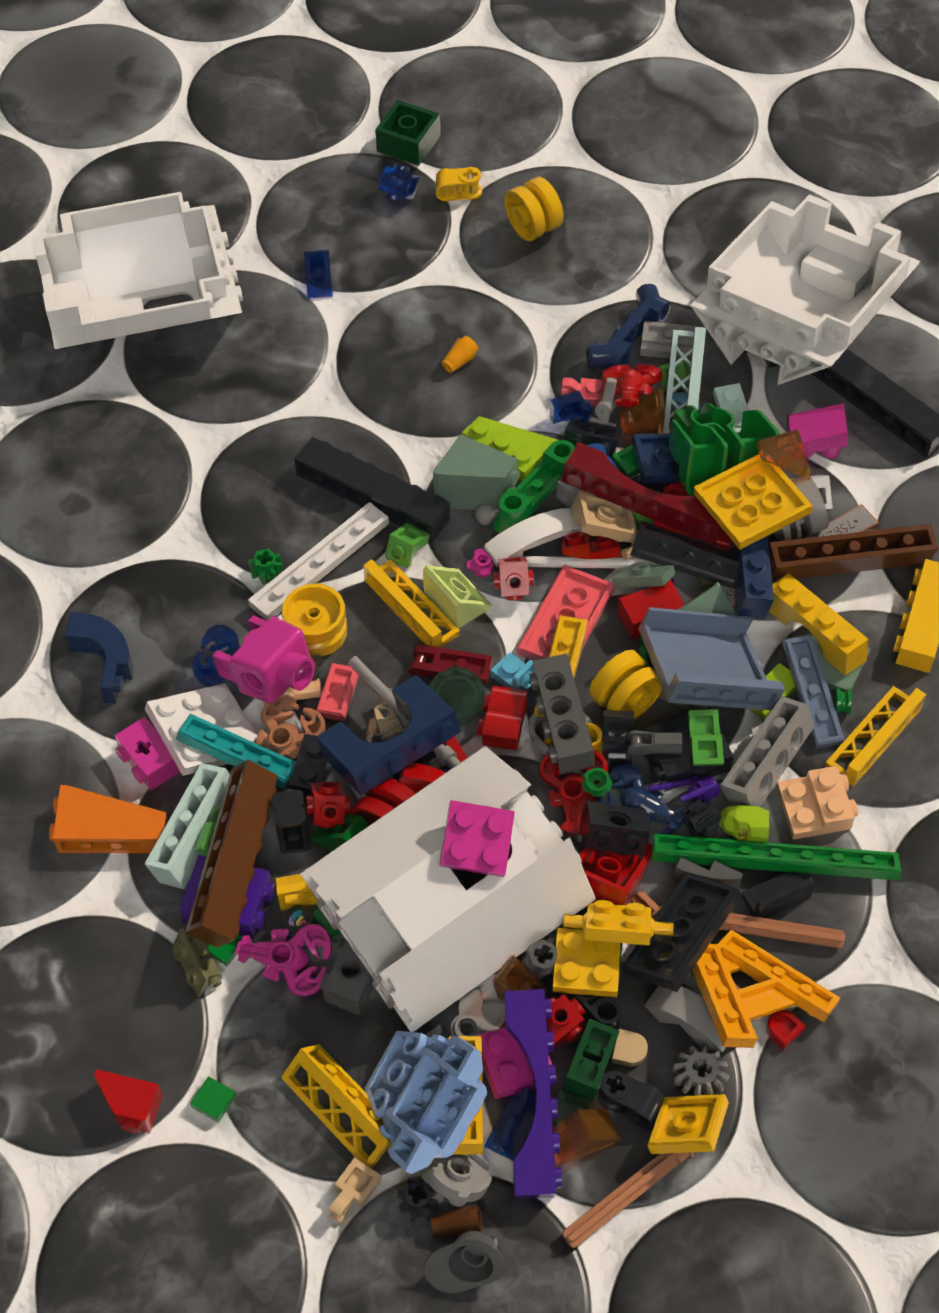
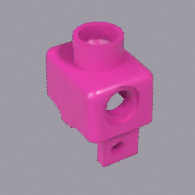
[212,615,315,703]

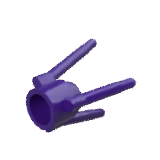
[648,775,720,835]

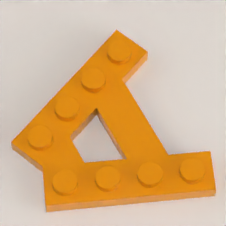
[692,930,840,1048]

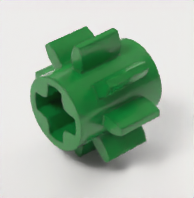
[248,548,284,584]

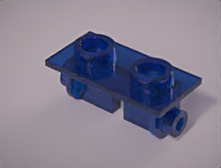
[484,1087,536,1161]

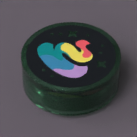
[283,906,315,937]

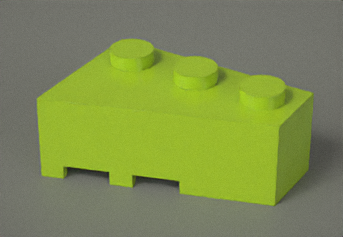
[462,416,558,485]

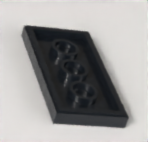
[622,873,742,992]

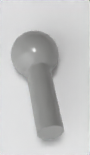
[475,504,499,525]

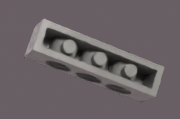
[721,696,815,807]

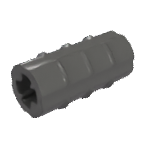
[518,940,558,981]

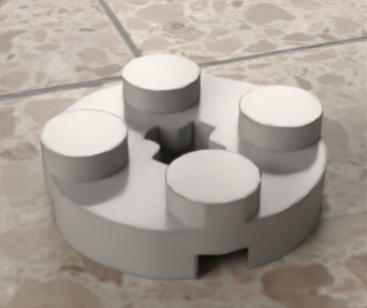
[422,1154,492,1207]

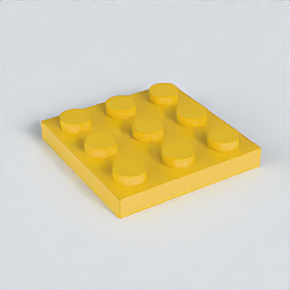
[694,451,813,550]

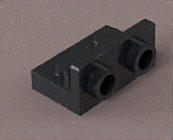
[563,418,623,458]

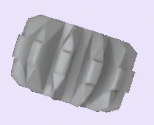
[673,1045,729,1096]

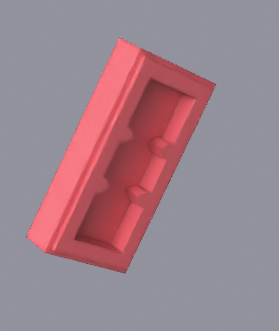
[316,663,359,722]

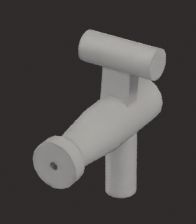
[589,378,620,427]

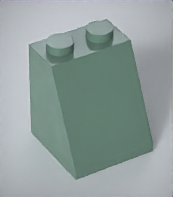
[433,435,520,510]

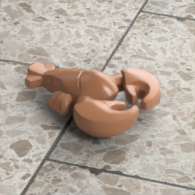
[256,697,325,760]

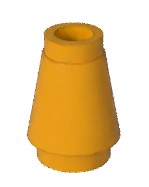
[441,336,479,373]

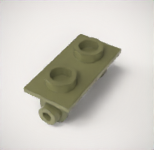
[173,928,222,997]

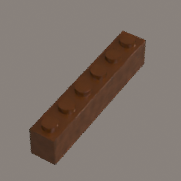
[768,524,939,582]
[185,759,278,948]

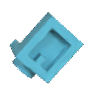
[491,652,534,690]

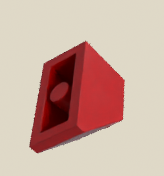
[94,1069,163,1134]

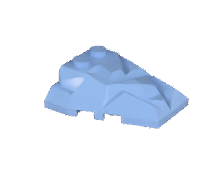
[364,1031,487,1174]

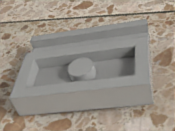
[640,321,696,361]

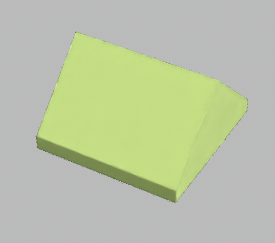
[423,565,492,629]

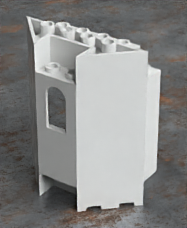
[32,192,243,349]
[691,194,921,385]
[300,746,596,1032]

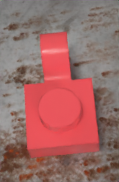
[561,377,605,406]

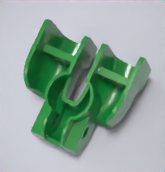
[668,403,780,496]

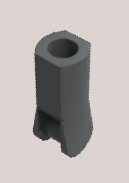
[627,730,682,756]

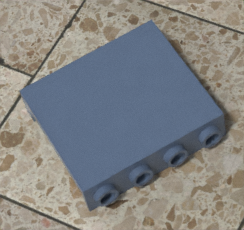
[638,607,785,710]

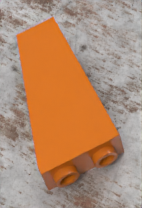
[49,785,168,853]

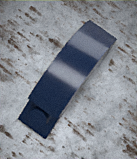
[65,612,133,703]

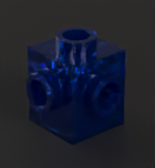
[379,163,420,201]

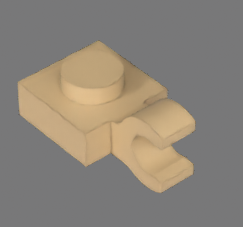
[329,1157,382,1224]

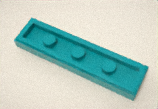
[176,713,296,789]

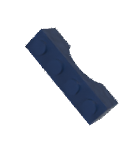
[729,536,774,620]

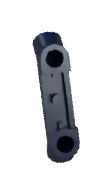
[586,283,671,370]

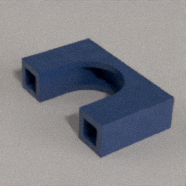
[316,675,461,796]

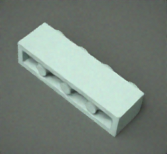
[145,763,230,889]

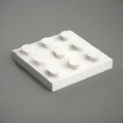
[145,683,257,776]

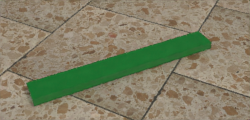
[652,834,902,881]

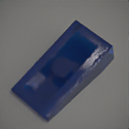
[304,250,333,299]

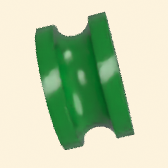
[833,688,852,715]

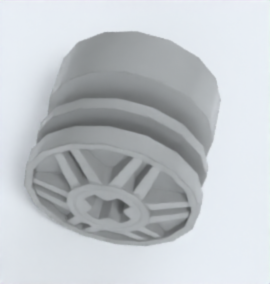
[773,474,829,541]

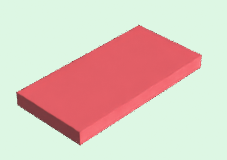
[517,565,615,661]

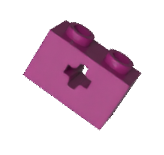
[115,717,180,791]

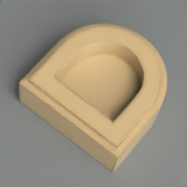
[612,1029,648,1067]

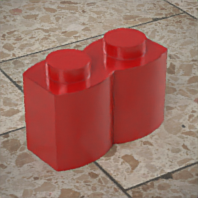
[477,686,528,751]

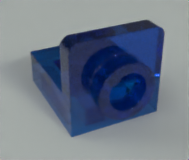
[549,390,592,424]

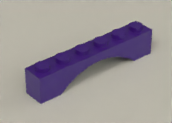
[504,989,562,1199]

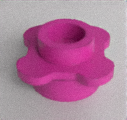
[467,549,496,577]

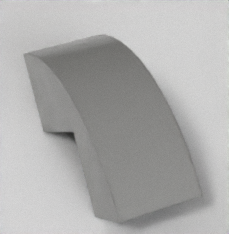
[644,986,726,1052]

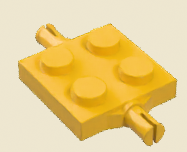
[564,900,674,946]

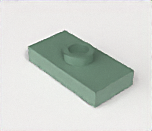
[611,563,675,588]

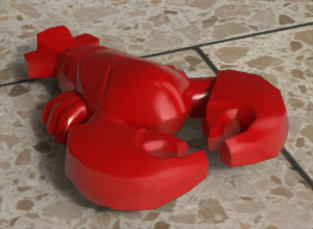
[602,364,663,407]
[539,750,608,836]

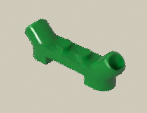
[492,440,575,534]

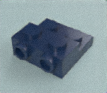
[631,433,680,487]

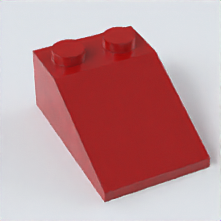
[579,842,652,908]

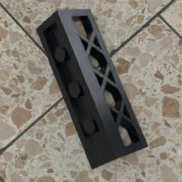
[630,521,739,590]

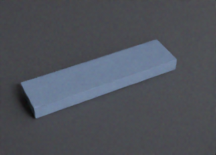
[782,634,845,749]

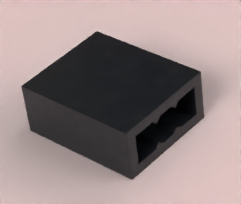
[642,708,734,792]

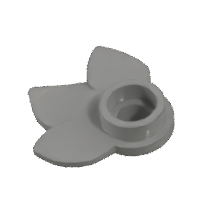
[450,989,505,1036]

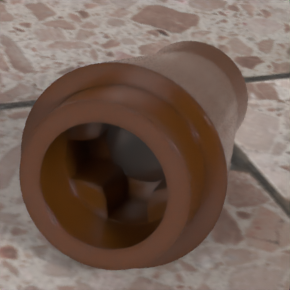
[431,1204,483,1238]

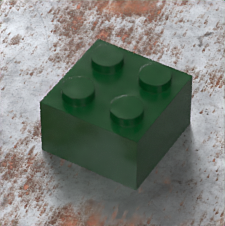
[375,100,441,166]

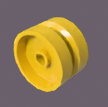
[504,176,564,242]
[282,584,347,657]
[589,650,663,720]

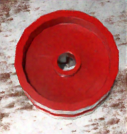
[349,777,416,825]

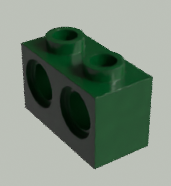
[562,1018,620,1102]

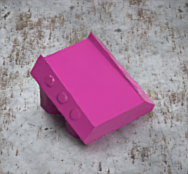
[787,403,848,458]

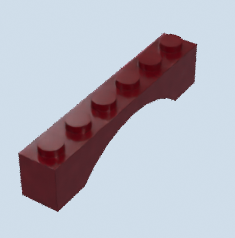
[561,442,723,545]

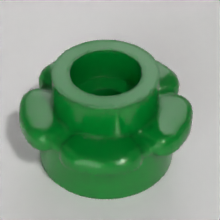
[582,768,612,797]

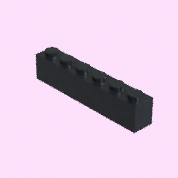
[811,349,939,459]
[294,437,450,542]

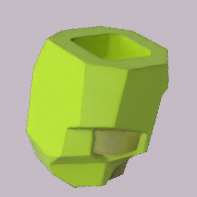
[719,805,769,842]

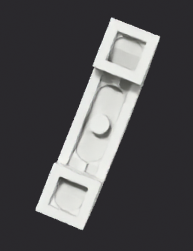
[484,508,583,567]

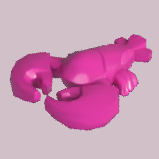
[236,923,332,997]

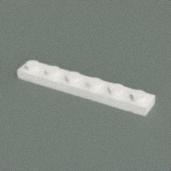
[248,502,389,621]

